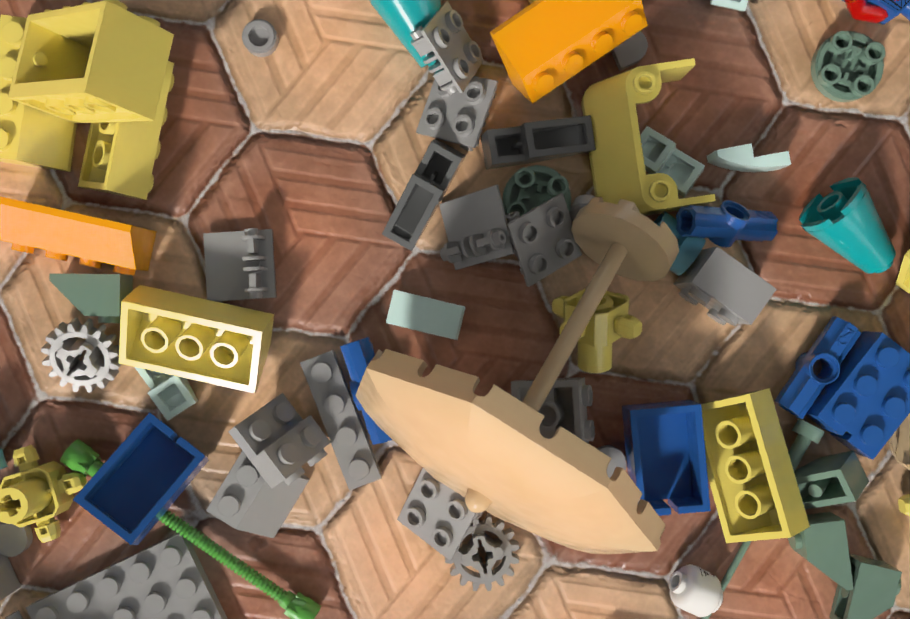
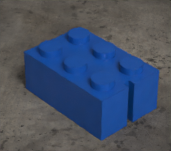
[806,331,910,460]
[622,400,711,516]
[73,412,209,545]

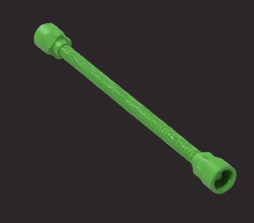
[60,439,321,619]

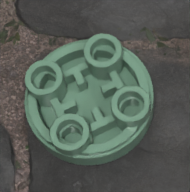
[811,31,886,102]
[502,165,571,216]

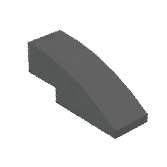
[481,115,596,170]
[382,139,466,251]

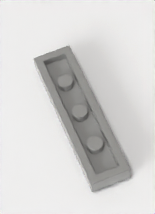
[300,350,382,491]

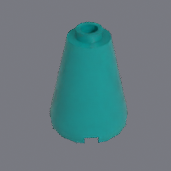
[370,0,442,68]
[799,177,896,274]

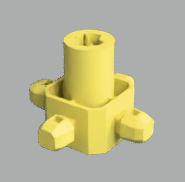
[552,289,642,373]
[0,445,87,543]

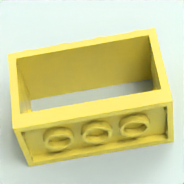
[8,0,174,123]

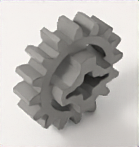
[41,318,122,393]
[445,513,520,591]

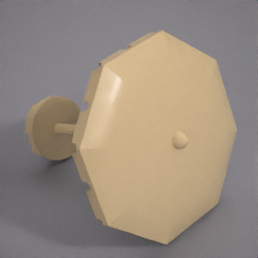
[355,197,679,554]

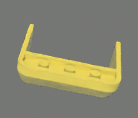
[581,58,716,216]

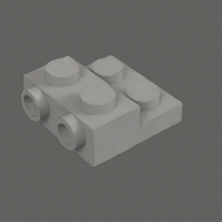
[511,377,595,444]
[228,393,331,489]

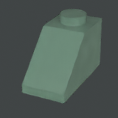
[49,273,133,323]
[794,450,869,510]
[788,512,854,590]
[829,553,902,619]

